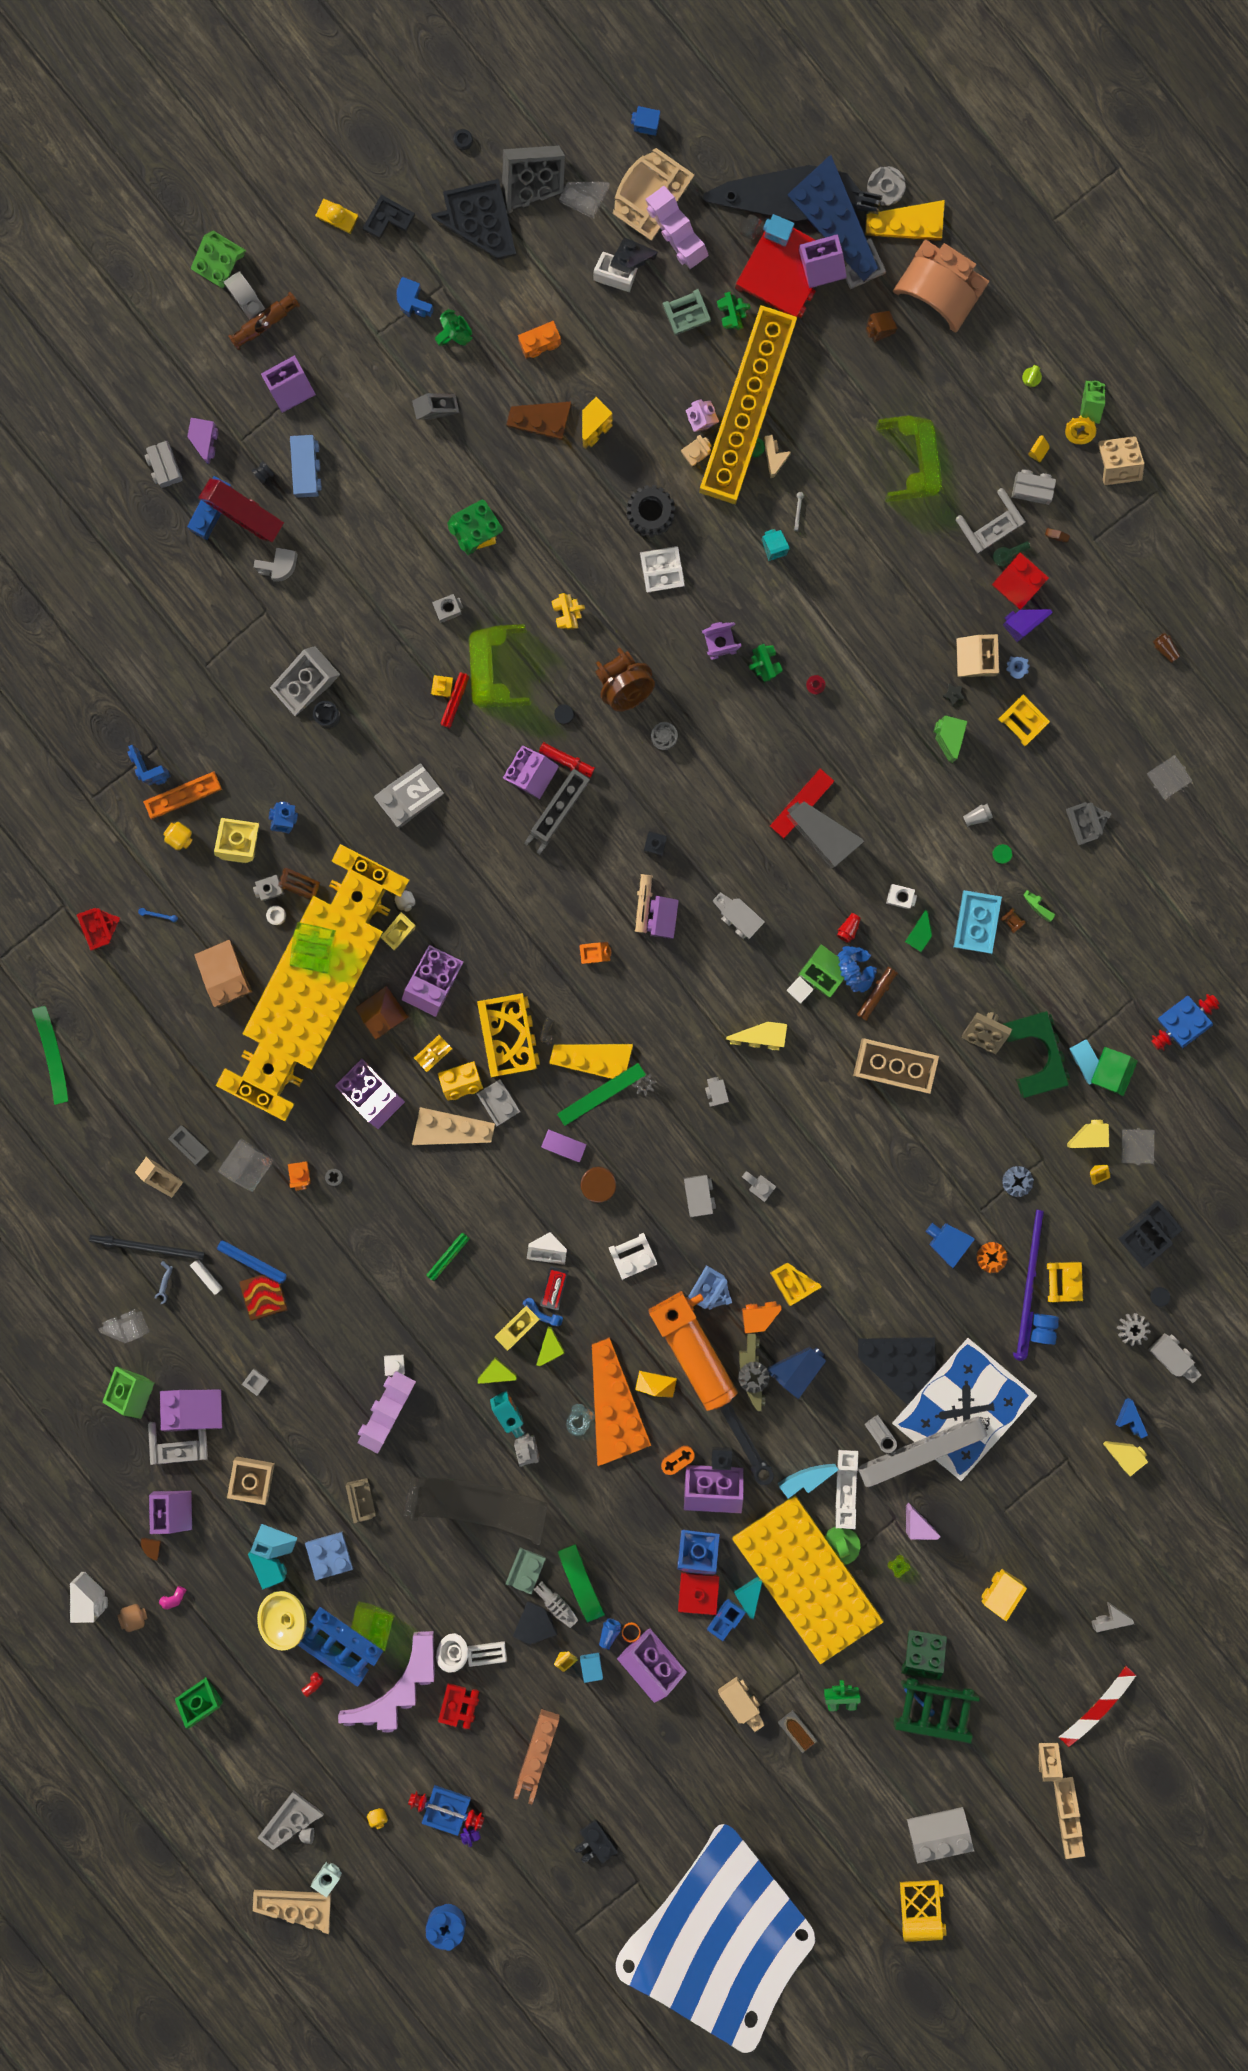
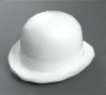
[436,1634,468,1673]

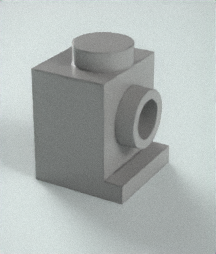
[253,875,285,901]
[705,1077,729,1107]

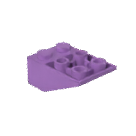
[402,945,463,1017]
[335,1059,405,1129]

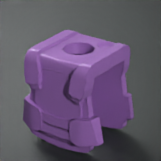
[702,622,741,660]

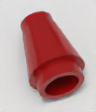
[837,913,861,943]

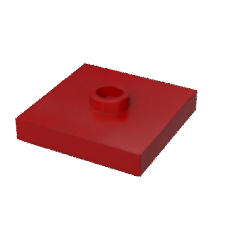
[678,1572,719,1615]

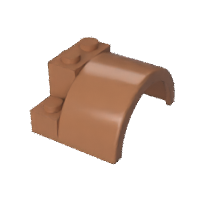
[893,239,989,332]

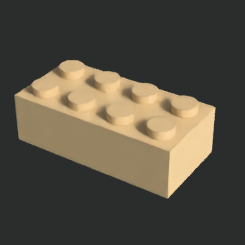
[853,1039,939,1094]

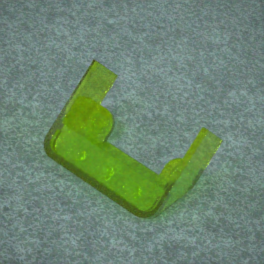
[875,415,942,502]
[469,624,530,708]

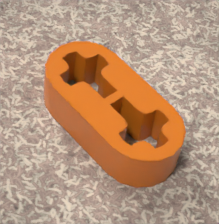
[661,1446,694,1475]

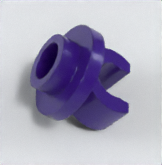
[460,1828,481,1847]

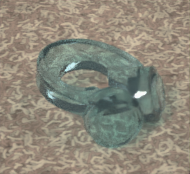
[566,1404,595,1436]

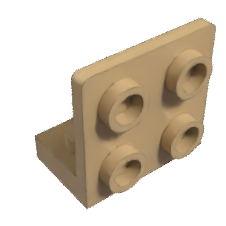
[1098,437,1144,485]

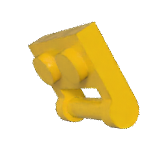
[998,694,1050,746]
[1047,1262,1083,1302]

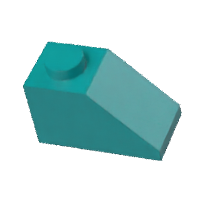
[762,529,789,561]
[248,1550,287,1590]

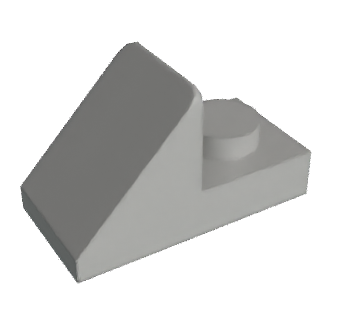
[1092,1602,1134,1632]

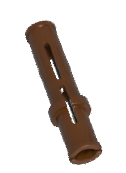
[856,967,898,1021]

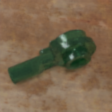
[993,541,1030,566]

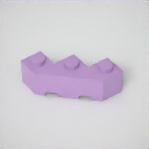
[645,186,709,269]
[358,1371,416,1454]

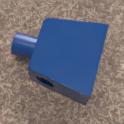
[926,1223,975,1268]

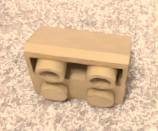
[956,634,999,677]

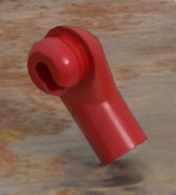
[301,1672,324,1697]

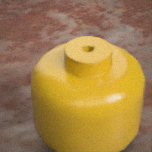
[367,1808,388,1829]

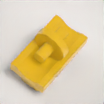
[552,593,585,630]
[414,1035,452,1072]

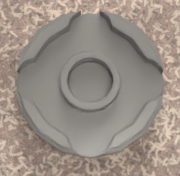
[867,166,906,206]

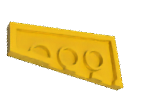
[865,200,945,240]
[550,1044,633,1079]

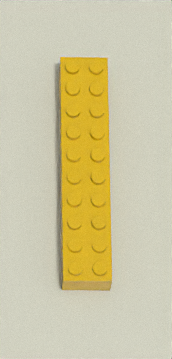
[699,305,797,505]

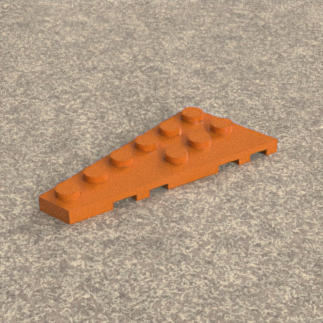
[592,1338,651,1466]

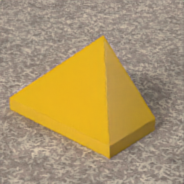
[635,1371,677,1398]

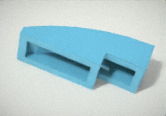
[778,1464,839,1499]

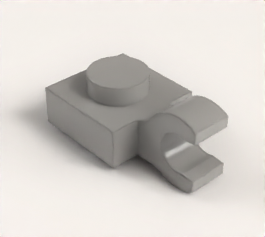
[742,1171,776,1202]

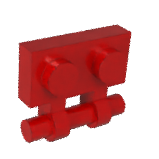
[438,1683,479,1729]

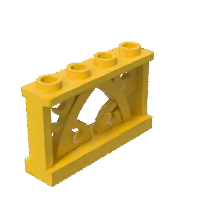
[477,993,540,1077]

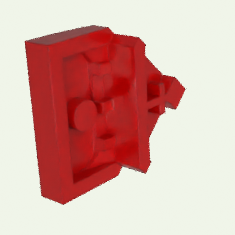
[76,908,120,951]

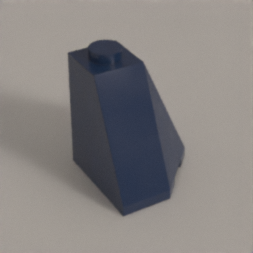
[767,1347,826,1399]

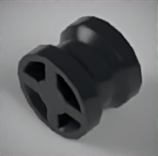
[251,461,275,486]

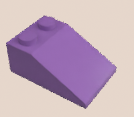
[160,1390,222,1432]

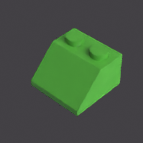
[934,716,967,763]
[103,1367,154,1419]

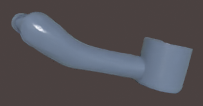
[155,1261,173,1304]

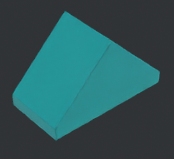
[735,1577,762,1619]

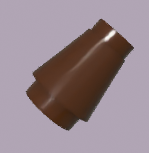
[1153,633,1180,662]

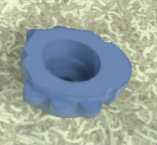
[1006,657,1029,679]

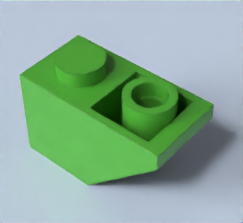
[1080,381,1105,424]

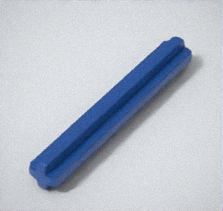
[217,1241,287,1283]

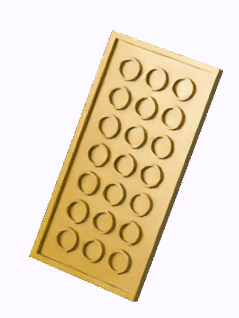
[732,1495,883,1664]

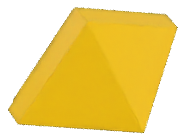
[1090,1165,1110,1185]
[554,1651,578,1672]

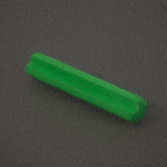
[427,1233,469,1281]

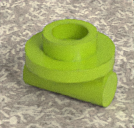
[1022,365,1042,387]

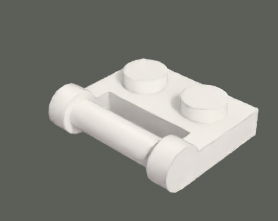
[609,1233,657,1279]

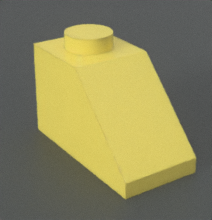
[1067,1120,1109,1148]
[495,1306,540,1351]
[1103,1441,1148,1476]

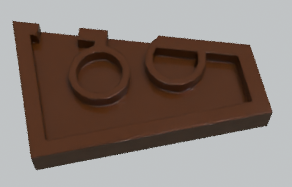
[506,401,571,440]

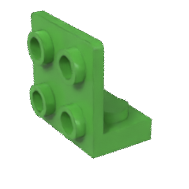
[191,231,246,288]

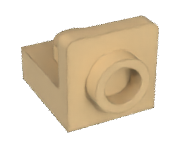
[681,435,712,467]

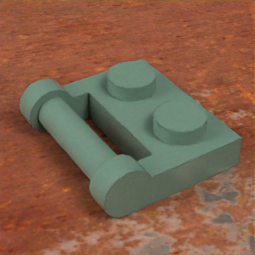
[662,289,711,335]

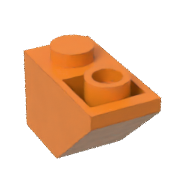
[742,1301,781,1333]

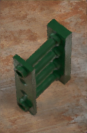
[893,1678,979,1743]

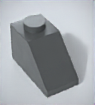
[412,393,459,420]

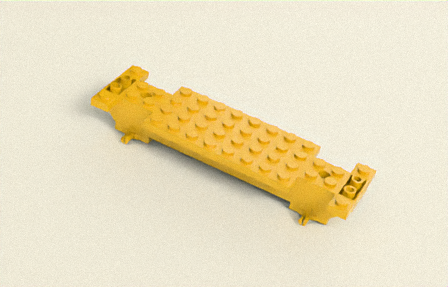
[216,844,410,1121]

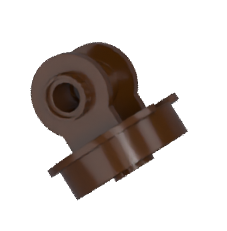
[595,647,655,711]

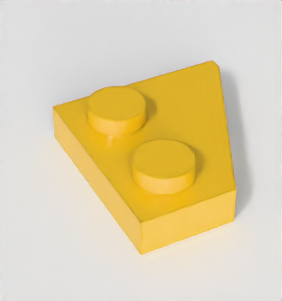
[770,1263,821,1306]

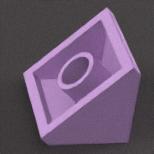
[906,1503,940,1540]

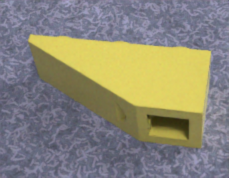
[726,1022,787,1050]

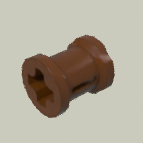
[1001,908,1026,933]

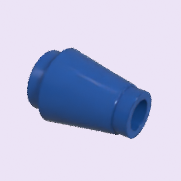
[599,1619,621,1649]

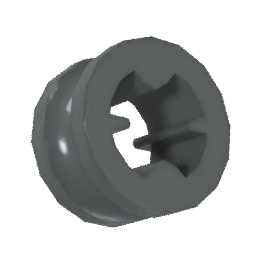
[325,1169,343,1186]

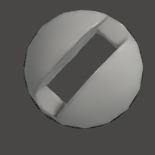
[299,1828,314,1844]

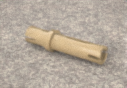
[635,874,653,933]

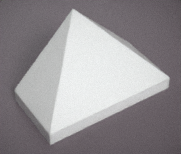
[527,1233,567,1265]

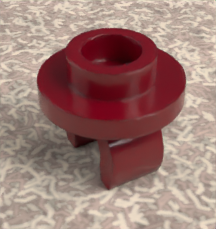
[806,675,825,695]

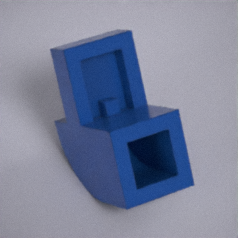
[396,277,433,317]
[707,1599,746,1641]

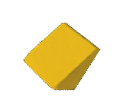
[1028,435,1050,462]

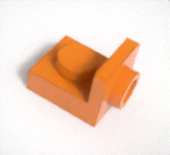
[580,942,611,964]
[288,1161,311,1191]

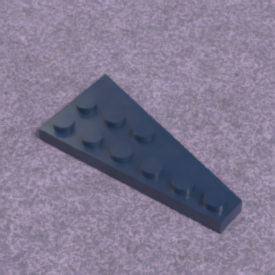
[788,155,878,283]

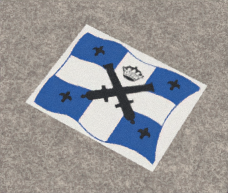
[892,1338,1037,1481]

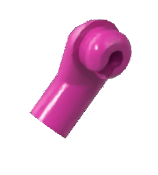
[159,1586,186,1610]

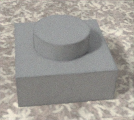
[242,1368,269,1396]

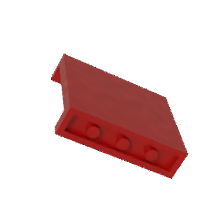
[735,228,816,318]

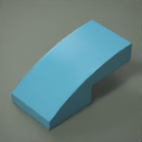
[1070,1040,1099,1085]

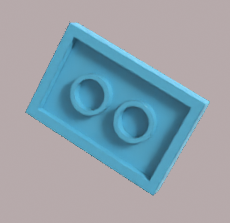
[954,890,1002,954]

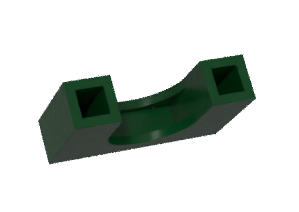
[1002,1011,1070,1098]

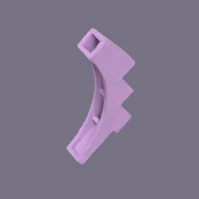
[338,1631,435,1732]

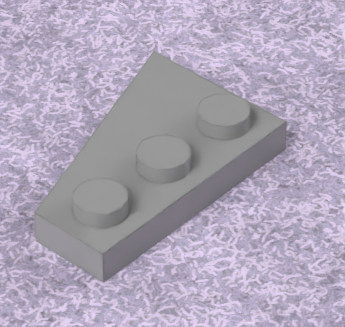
[258,1790,324,1850]

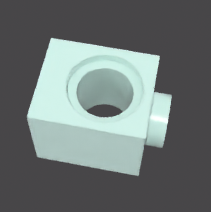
[311,1862,341,1898]

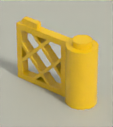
[900,1880,946,1942]

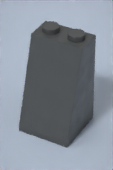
[787,802,864,868]

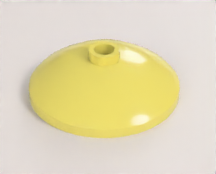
[258,1591,307,1650]

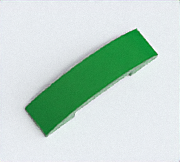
[558,1544,605,1623]

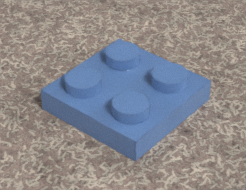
[305,1531,353,1580]

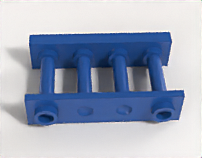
[298,1607,383,1687]

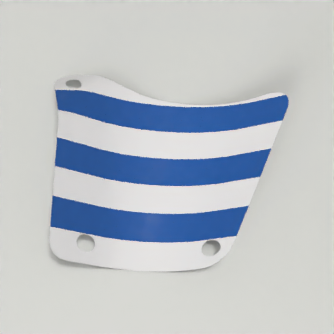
[616,1824,815,2053]

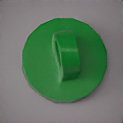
[435,309,472,346]

